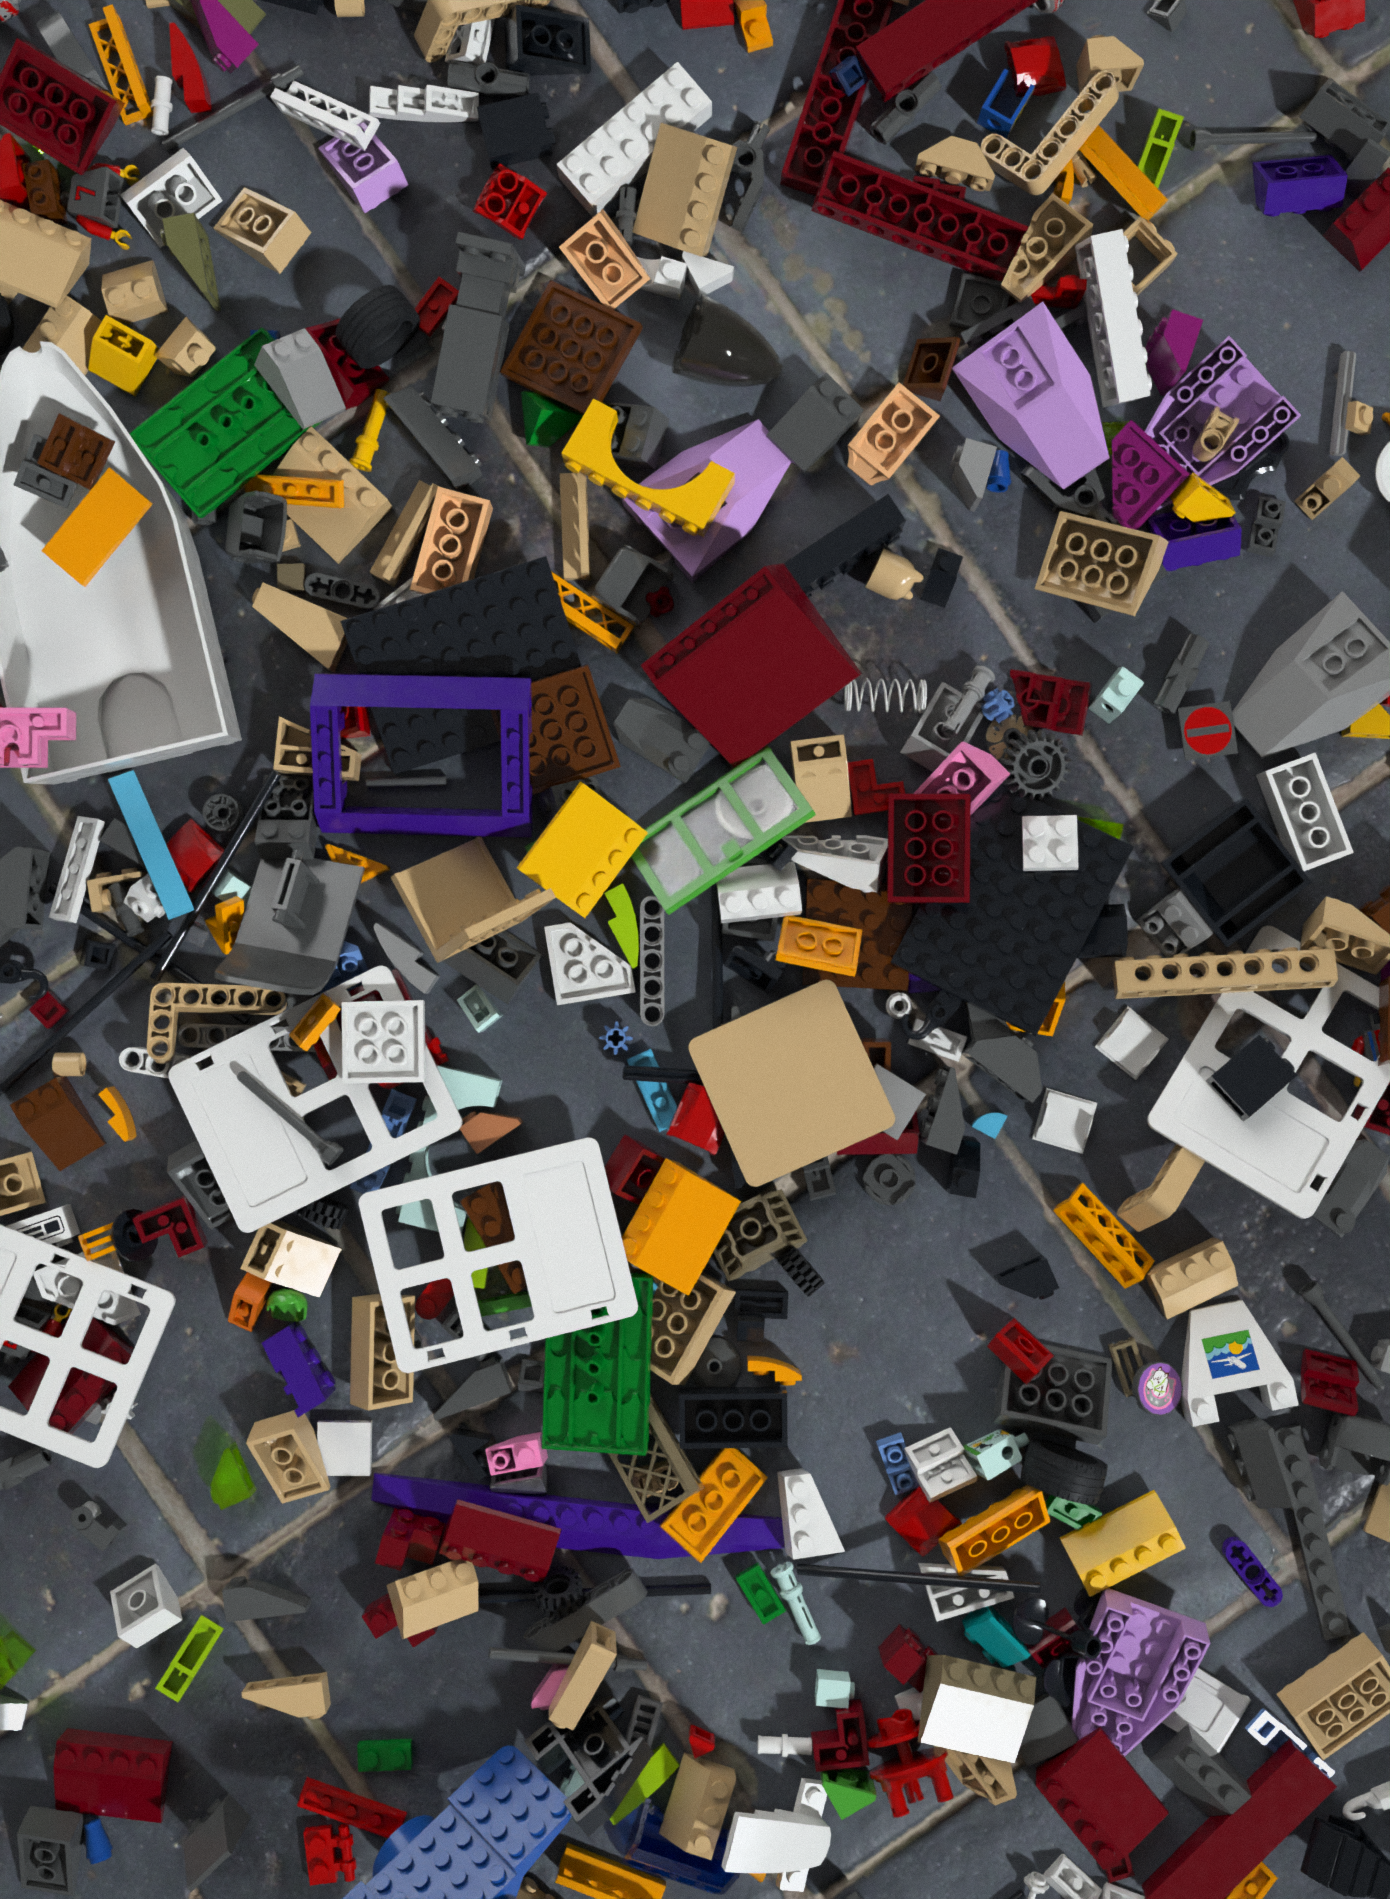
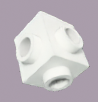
[124,874,165,923]

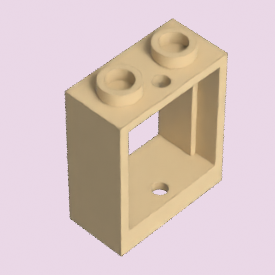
[1123,216,1178,296]

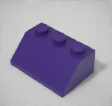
[1252,155,1348,217]
[1146,511,1242,571]

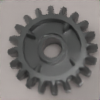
[1000,730,1072,801]

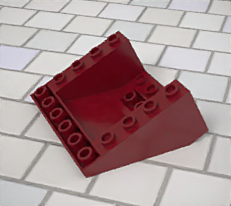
[641,563,862,768]

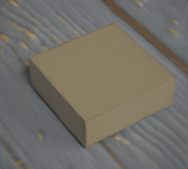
[277,563,306,592]

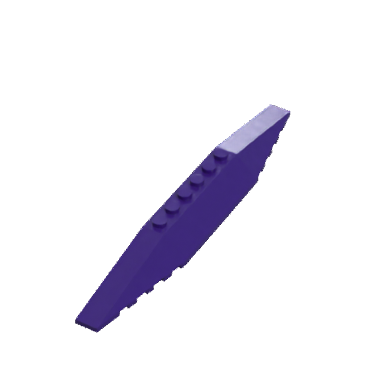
[371,1473,785,1559]

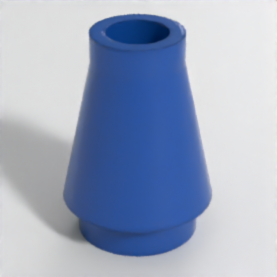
[987,450,1011,493]
[84,1818,113,1864]

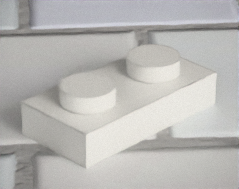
[907,1019,967,1062]

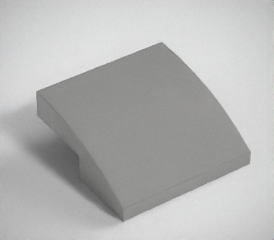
[874,1063,926,1140]

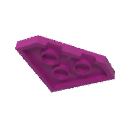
[1112,420,1190,530]

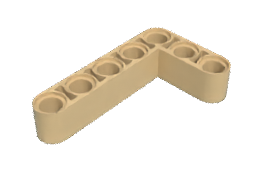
[414,0,551,62]
[981,71,1119,195]
[147,983,287,1064]
[1117,1144,1205,1232]

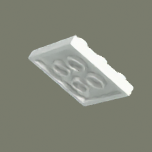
[342,1000,426,1084]

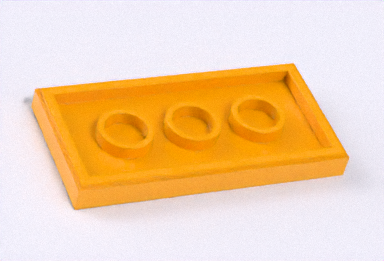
[41,467,153,587]
[659,1448,768,1563]

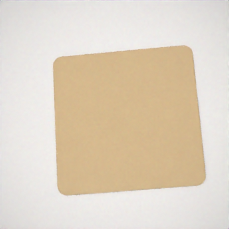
[688,980,895,1187]

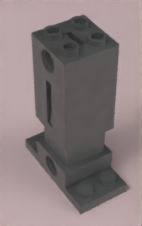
[431,232,526,424]

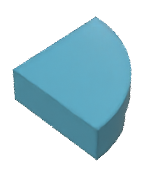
[971,1112,1007,1139]

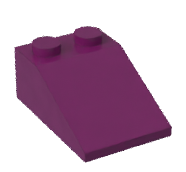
[190,0,259,74]

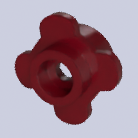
[645,586,674,617]

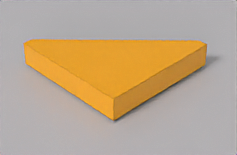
[325,844,390,883]

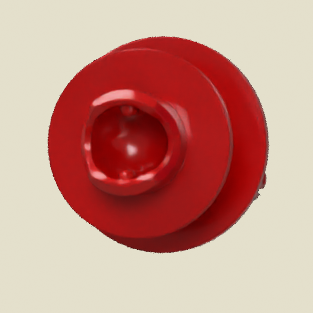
[867,1708,954,1818]

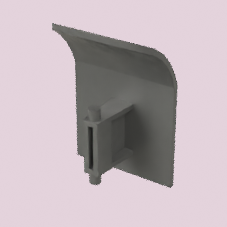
[213,849,365,995]

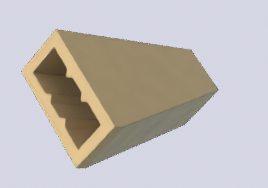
[252,582,348,673]
[548,1621,617,1730]

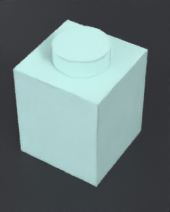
[814,1669,855,1709]

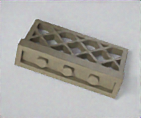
[608,1393,705,1523]

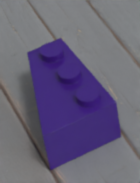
[262,1322,336,1417]

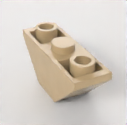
[914,136,995,192]

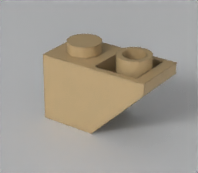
[1294,457,1360,520]

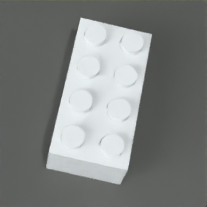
[1256,753,1354,871]

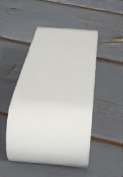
[119,1047,202,1079]

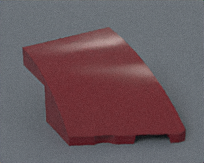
[1010,669,1092,736]

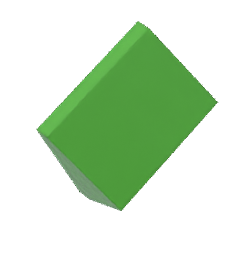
[820,1768,877,1820]

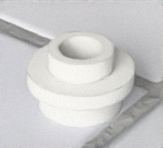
[886,993,913,1019]

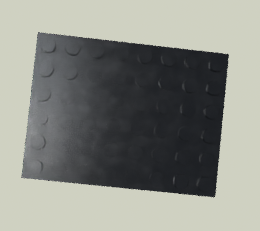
[340,556,581,774]
[891,783,1134,1037]

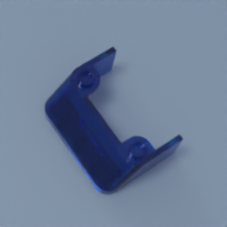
[623,1798,740,1895]

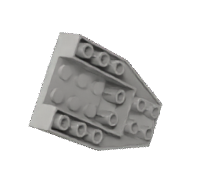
[1232,591,1390,758]

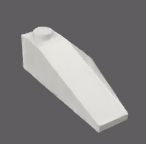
[782,835,888,892]

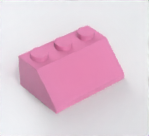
[914,741,1010,815]

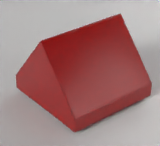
[689,1724,715,1759]

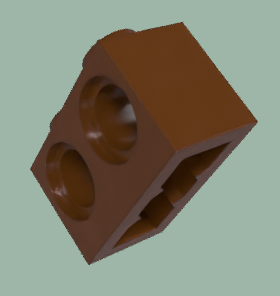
[22,159,68,225]

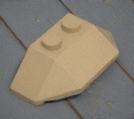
[934,1746,1017,1806]

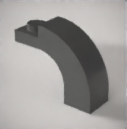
[36,10,110,93]

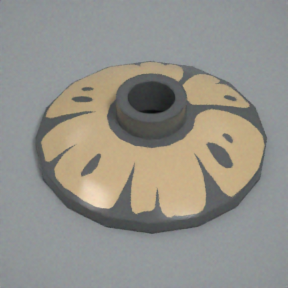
[985,713,1037,764]

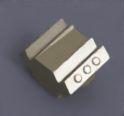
[713,1189,808,1281]

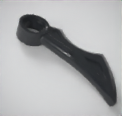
[1211,432,1289,500]

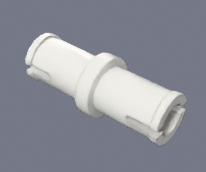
[151,76,173,136]
[757,1734,812,1757]

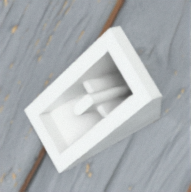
[682,251,734,298]

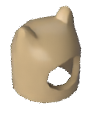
[865,548,924,600]

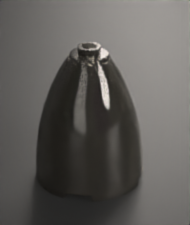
[671,294,782,387]

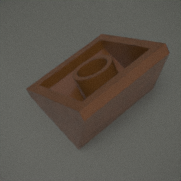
[903,337,961,402]

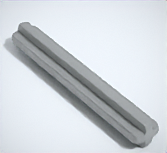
[1329,351,1356,456]

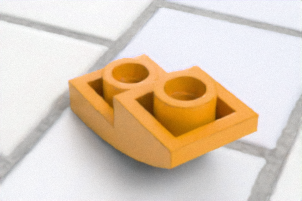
[1051,154,1074,204]
[747,1356,802,1385]

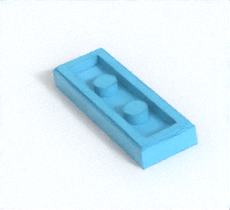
[627,1049,677,1132]

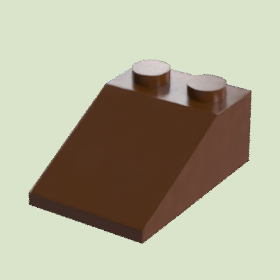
[10,1076,107,1171]

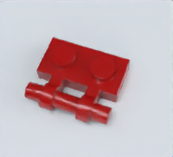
[303,1823,357,1886]

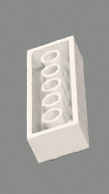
[556,62,712,217]
[1075,229,1152,408]

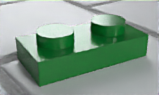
[1045,1495,1103,1530]
[736,1562,786,1625]
[357,1739,413,1772]

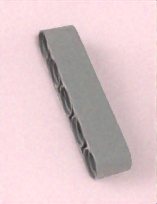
[640,896,665,1026]

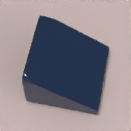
[829,56,869,97]

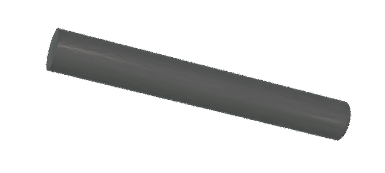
[366,775,447,789]

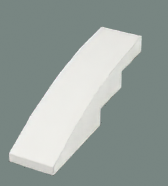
[369,85,479,122]

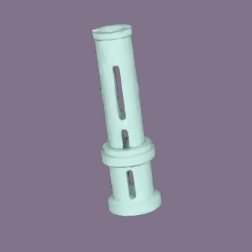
[770,1562,821,1645]

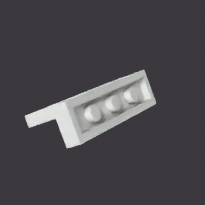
[445,19,495,65]
[270,80,381,151]

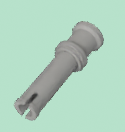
[941,665,995,738]

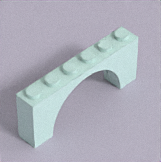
[396,1065,502,1235]

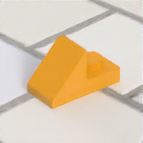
[734,0,773,53]
[205,896,244,955]

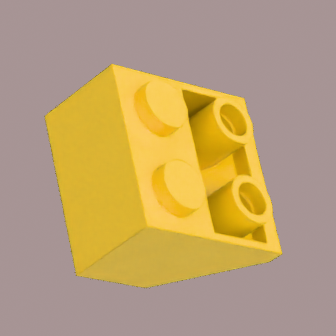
[88,315,159,397]

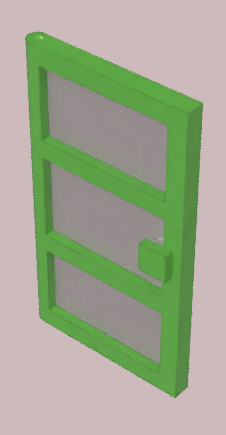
[631,745,816,915]

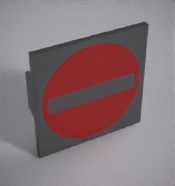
[1177,701,1238,761]

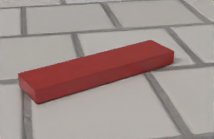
[297,1777,407,1838]

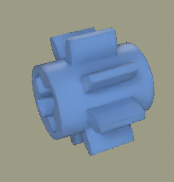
[981,688,1015,723]
[599,1021,633,1055]

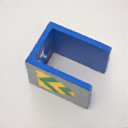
[977,69,1035,139]

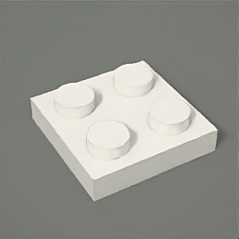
[1022,815,1078,871]

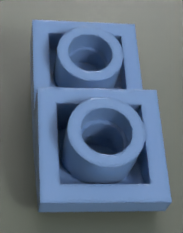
[876,1432,920,1496]

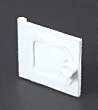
[1162,1667,1251,1754]

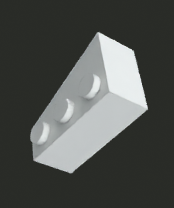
[777,1468,845,1560]
[918,1563,1014,1621]

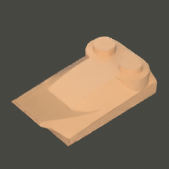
[847,383,940,486]

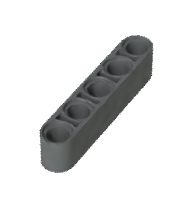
[523,1568,648,1652]

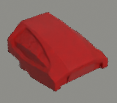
[1004,36,1066,97]
[473,164,547,240]
[166,819,224,893]
[666,1083,725,1155]
[884,1486,962,1557]

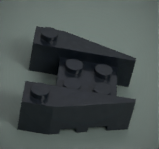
[524,1694,654,1837]

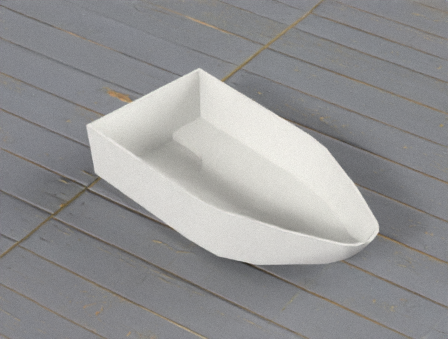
[0,341,242,785]

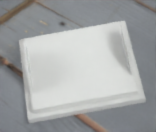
[1095,1006,1169,1080]
[1032,1088,1097,1154]

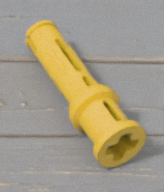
[349,389,390,472]

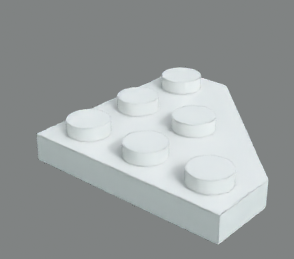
[544,923,636,1005]
[33,1240,141,1326]

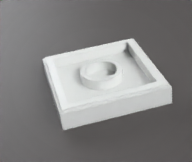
[317,1420,372,1476]

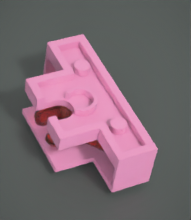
[0,708,76,768]

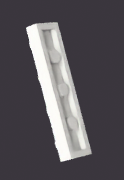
[49,816,105,923]

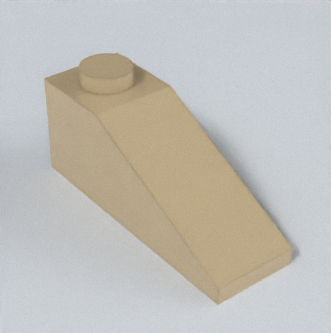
[242,1672,331,1719]

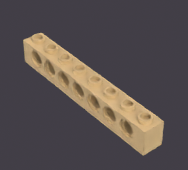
[1112,946,1338,999]

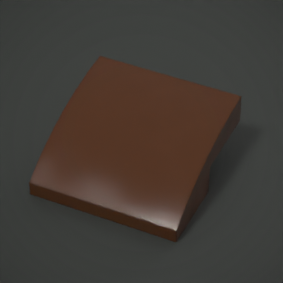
[37,413,115,490]

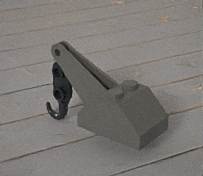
[0,847,50,1001]
[901,989,1042,1103]

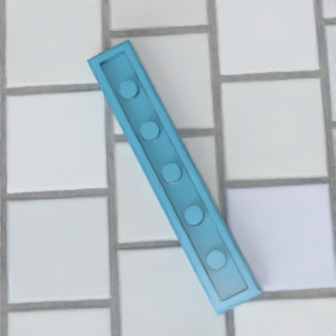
[108,770,194,920]

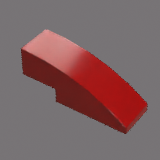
[169,23,212,113]

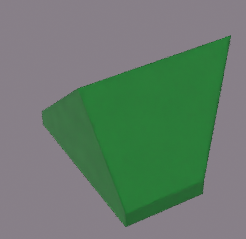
[521,391,583,448]

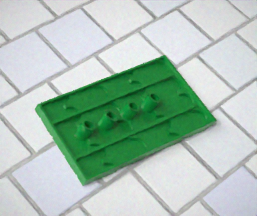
[129,327,322,518]
[542,1273,653,1456]

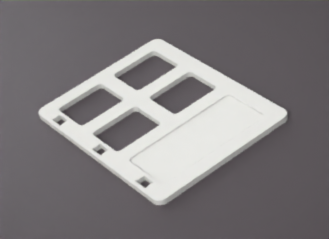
[1147,926,1390,1219]
[168,966,462,1233]
[359,1137,638,1373]
[0,1224,176,1468]

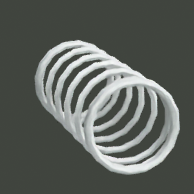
[844,678,927,713]

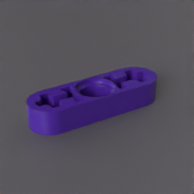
[1222,1537,1283,1607]

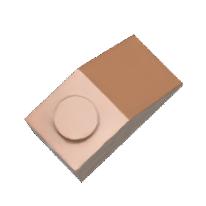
[460,1111,523,1154]

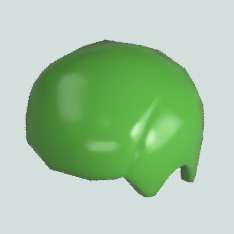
[266,1288,308,1322]

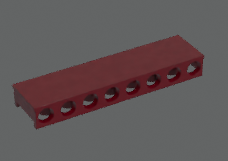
[780,0,895,196]
[855,0,1038,102]
[811,151,1029,282]
[1141,1738,1337,1899]

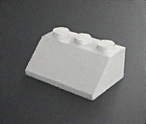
[120,148,223,248]
[716,861,802,923]

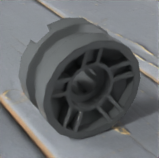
[203,794,244,832]

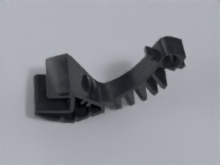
[1300,1814,1390,1899]

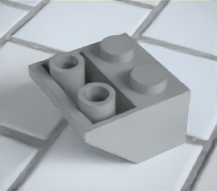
[1137,888,1213,958]

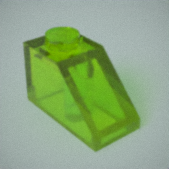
[210,1441,257,1510]
[0,1630,36,1690]

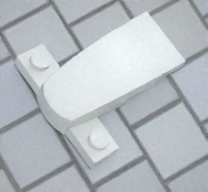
[721,1778,831,1892]

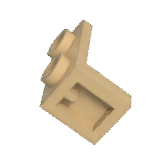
[87,868,147,913]

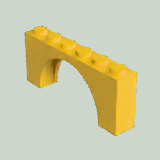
[561,399,735,538]

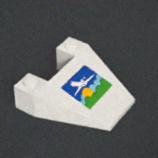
[1181,1300,1298,1427]

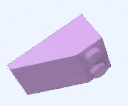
[318,122,408,213]

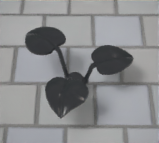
[1011,1587,1117,1707]

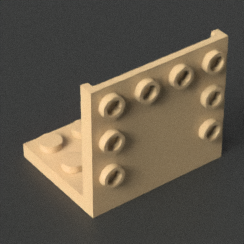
[390,836,556,963]

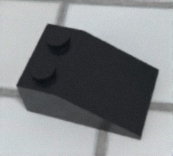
[504,5,591,76]

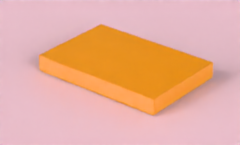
[775,916,862,977]

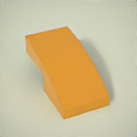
[98,1086,136,1142]

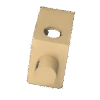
[154,317,216,377]

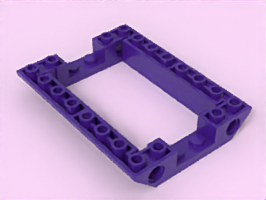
[310,673,533,837]

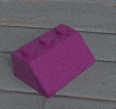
[1145,309,1203,396]

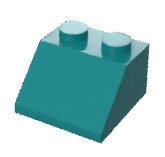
[962,1605,1031,1668]

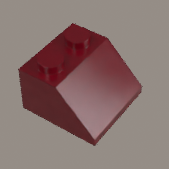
[604,1134,666,1206]

